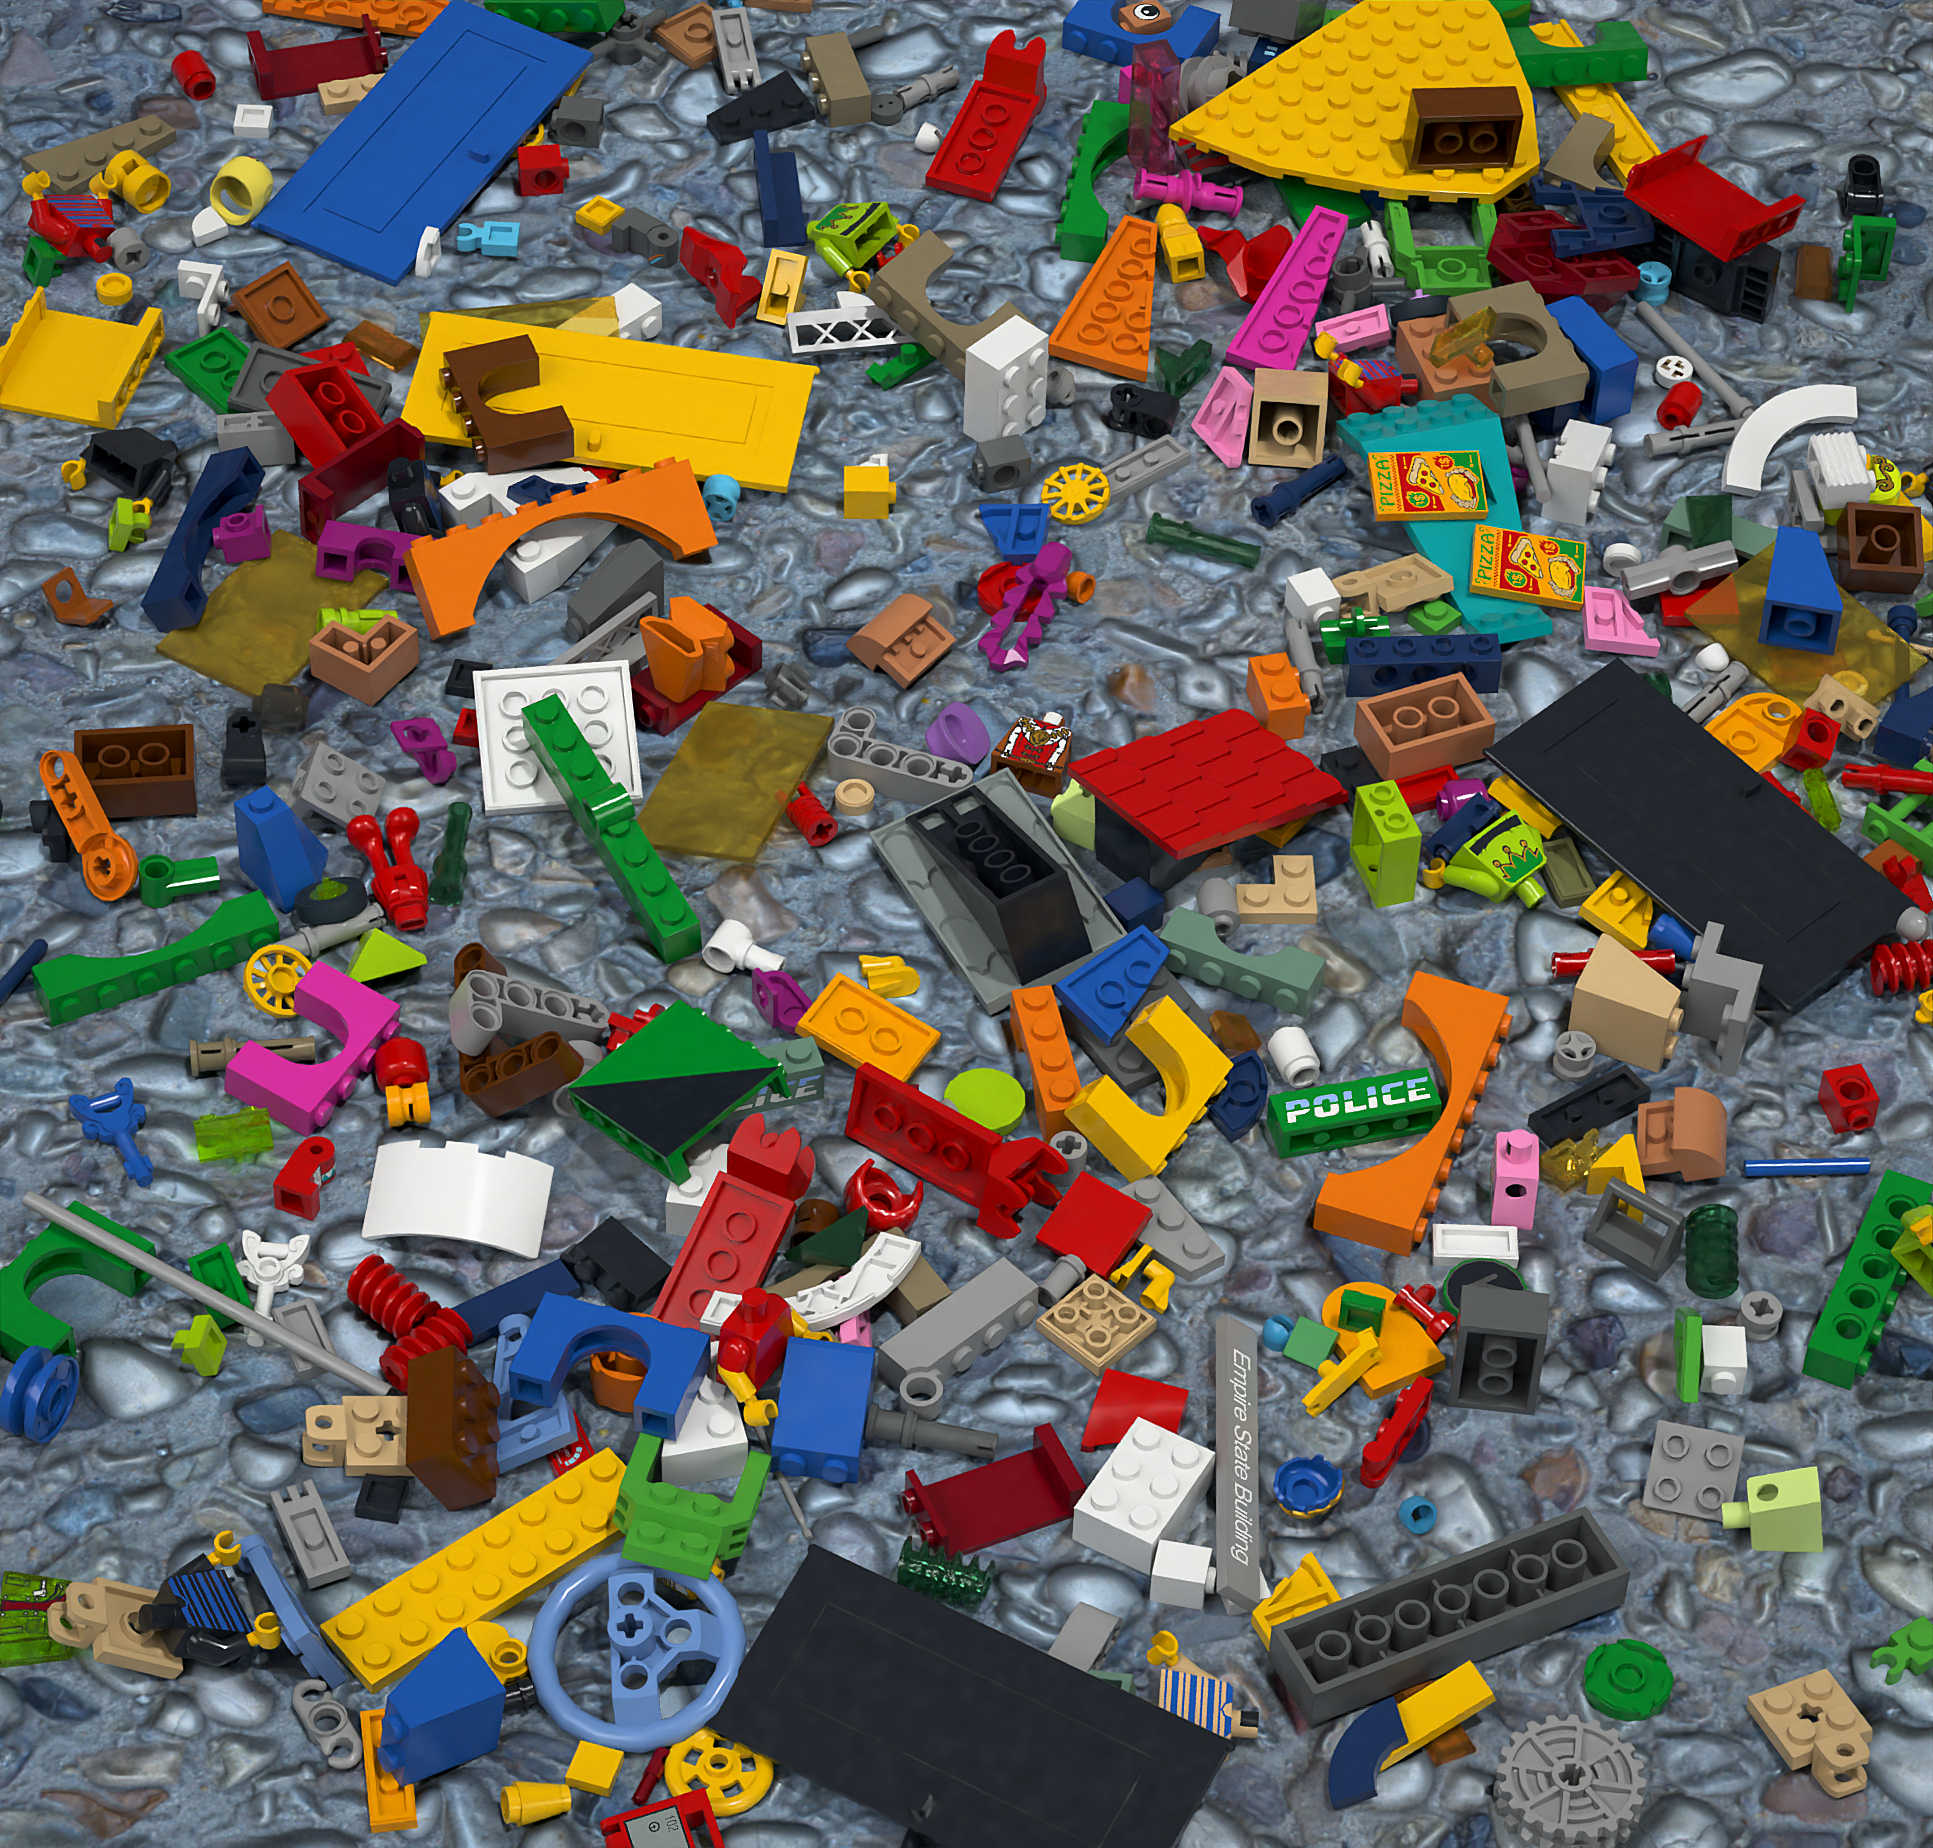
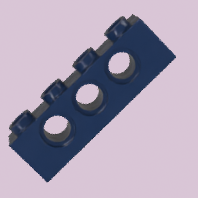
[1342,634,1503,697]

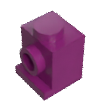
[212,504,272,564]

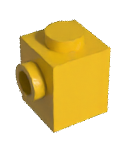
[844,466,896,519]

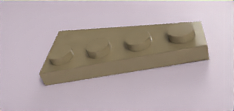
[21,114,177,195]

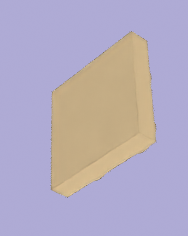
[1036,1273,1157,1377]

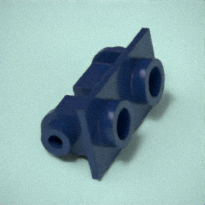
[1422,791,1502,867]

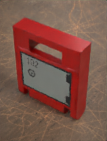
[599,1787,725,1848]

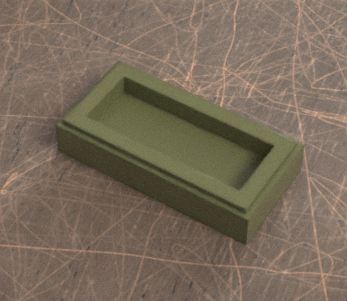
[1541,837,1597,909]

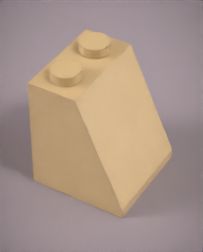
[1248,368,1328,468]
[1568,933,1684,1073]

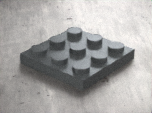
[1059,965,1227,1095]

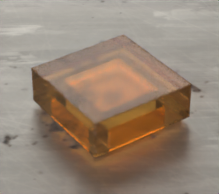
[1208,1010,1262,1052]

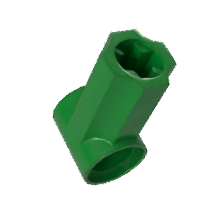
[138,855,220,908]

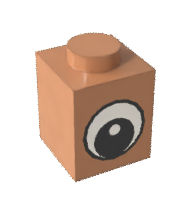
[1117,0,1171,35]

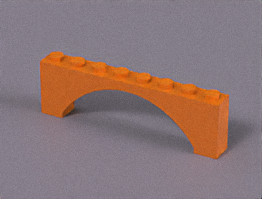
[402,456,718,641]
[1313,970,1513,1257]

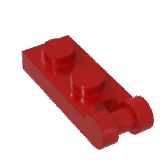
[1359,1375,1434,1489]

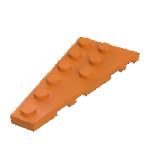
[262,0,450,38]
[1048,215,1158,383]

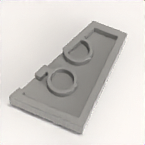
[1118,1174,1225,1283]

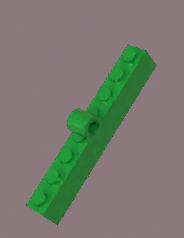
[521,693,702,965]

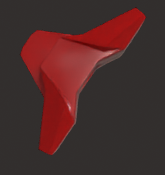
[1196,224,1293,306]
[679,226,763,329]

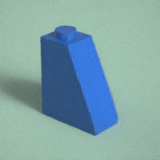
[233,785,329,914]

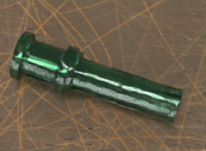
[1146,512,1261,570]
[428,802,473,906]

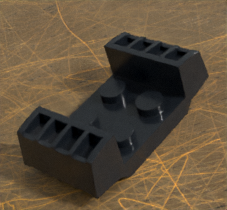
[1648,217,1782,325]

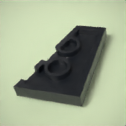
[707,70,815,147]

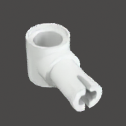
[702,919,787,973]

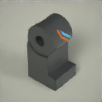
[612,207,679,268]

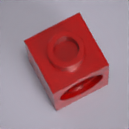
[517,144,570,197]
[1779,707,1842,778]
[1817,1064,1880,1134]

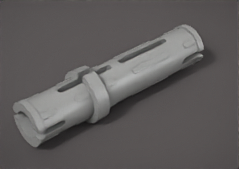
[1643,416,1749,457]
[1283,618,1328,712]
[1681,661,1750,724]
[266,902,386,966]

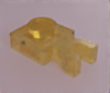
[1539,1128,1613,1193]

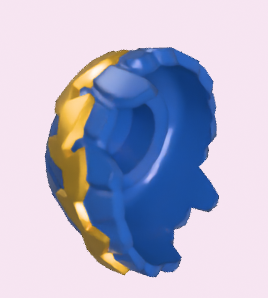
[1273,1454,1345,1519]

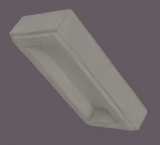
[271,1297,338,1381]

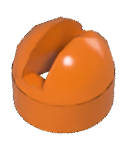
[1065,571,1096,604]

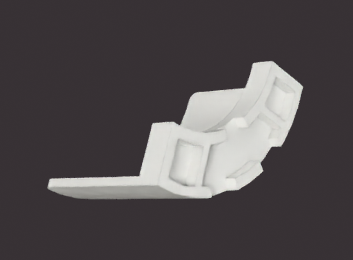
[362,1140,554,1260]

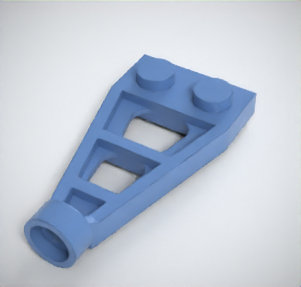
[493,1314,578,1474]
[236,1534,347,1690]

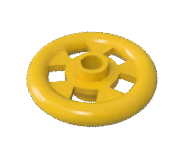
[664,1727,774,1817]

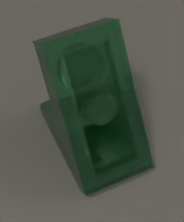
[1154,338,1212,401]

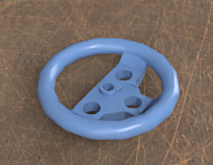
[526,1551,747,1754]

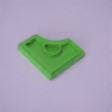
[1673,1307,1702,1403]

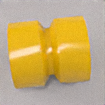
[104,150,171,214]

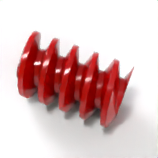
[1870,939,1933,996]
[347,1254,441,1340]
[379,1307,474,1396]

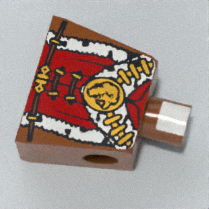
[990,712,1073,799]

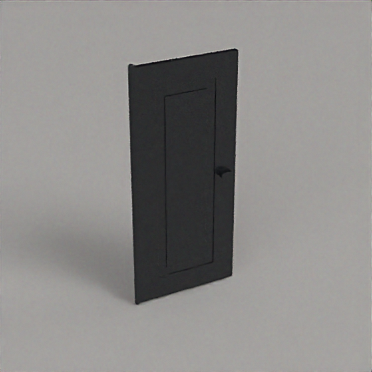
[1482,657,1920,1013]
[704,1544,1236,1848]

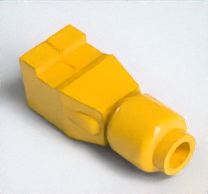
[1155,203,1206,284]

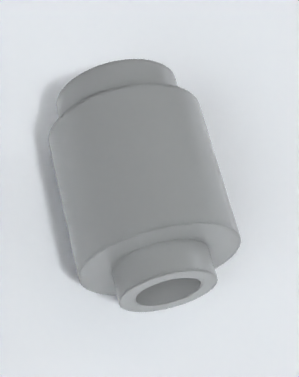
[1196,878,1241,938]

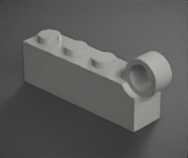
[878,1257,1039,1421]

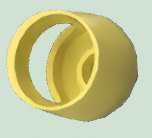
[210,156,274,225]

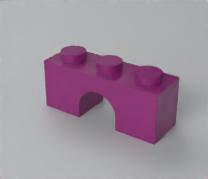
[316,520,438,593]

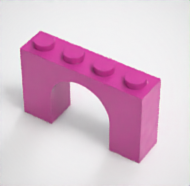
[224,960,402,1138]

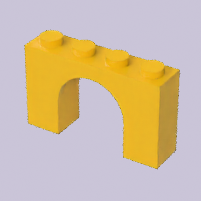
[1063,995,1234,1183]

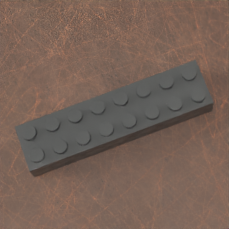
[1268,1506,1630,1726]

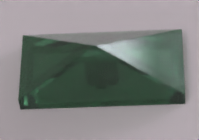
[1685,494,1732,550]
[783,1205,869,1268]

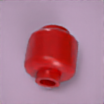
[374,1037,430,1093]

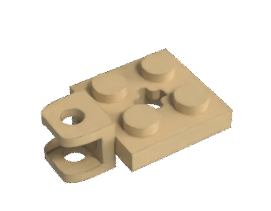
[1331,553,1454,619]
[302,1396,415,1476]
[47,1576,183,1680]
[1747,1668,1873,1798]

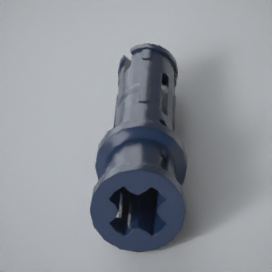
[1251,454,1346,528]

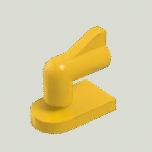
[859,955,921,999]
[1109,1243,1175,1314]

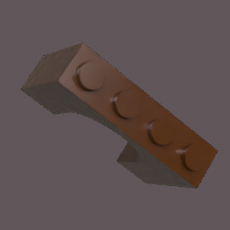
[439,334,574,476]

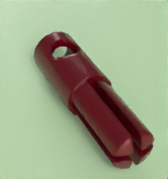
[631,1747,670,1806]

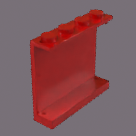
[1623,135,1807,263]

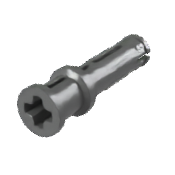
[864,1402,999,1461]

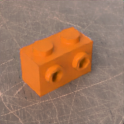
[1246,652,1311,741]

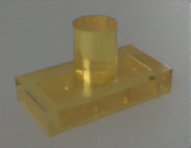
[1428,306,1498,368]

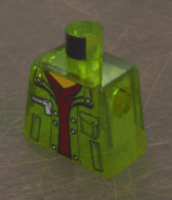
[0,1571,74,1668]

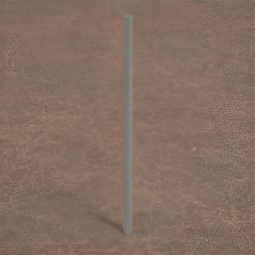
[22,1190,394,1396]

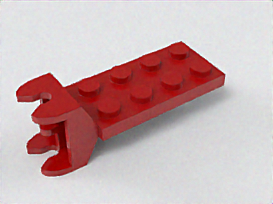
[925,29,1047,203]
[844,1062,1069,1239]
[650,1113,816,1342]

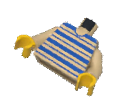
[1147,1631,1259,1763]

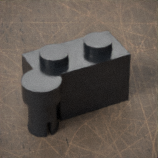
[559,1215,672,1313]

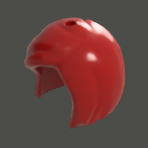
[843,1158,924,1237]

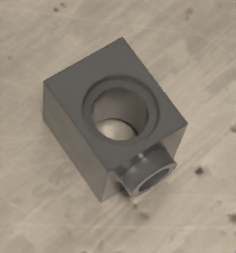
[551,96,605,149]
[972,434,1031,494]

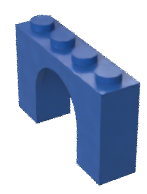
[1062,0,1221,80]
[508,1292,711,1442]

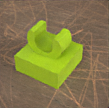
[108,497,150,552]
[171,1314,228,1376]

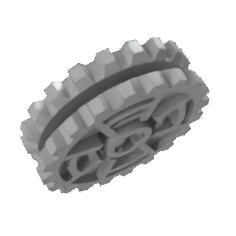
[1493,1714,1647,1848]

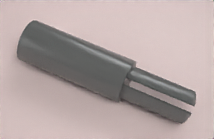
[847,25,883,50]

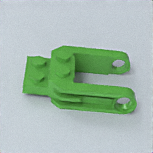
[1384,198,1499,297]
[612,1433,773,1581]

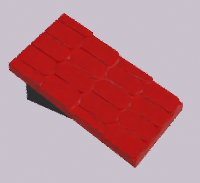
[1067,708,1349,894]

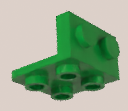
[1837,215,1896,314]

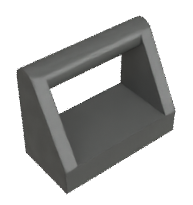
[1586,1177,1686,1282]

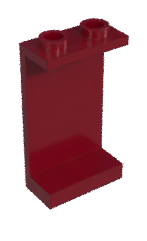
[246,13,388,101]
[298,417,425,547]
[630,603,762,737]
[900,1422,1086,1564]

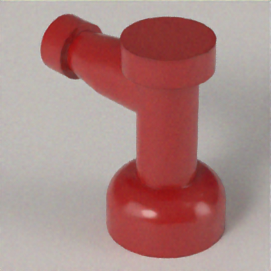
[1392,1283,1457,1344]

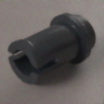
[503,1676,537,1714]

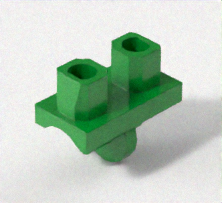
[1319,606,1391,665]

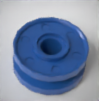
[0,1345,80,1444]

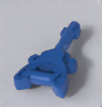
[68,1077,154,1187]

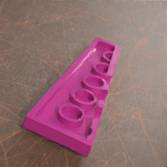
[1226,205,1349,371]

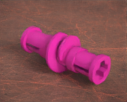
[1133,168,1243,218]

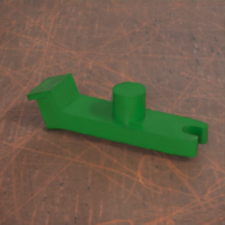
[865,344,937,391]

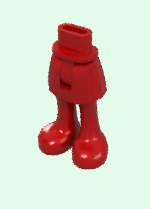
[346,807,429,931]

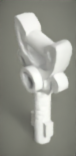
[237,1230,310,1347]

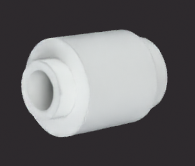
[1268,1027,1320,1088]

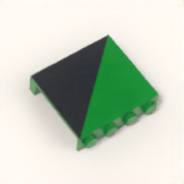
[567,999,792,1186]

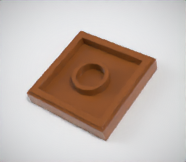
[230,261,330,350]

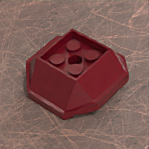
[1486,210,1641,313]

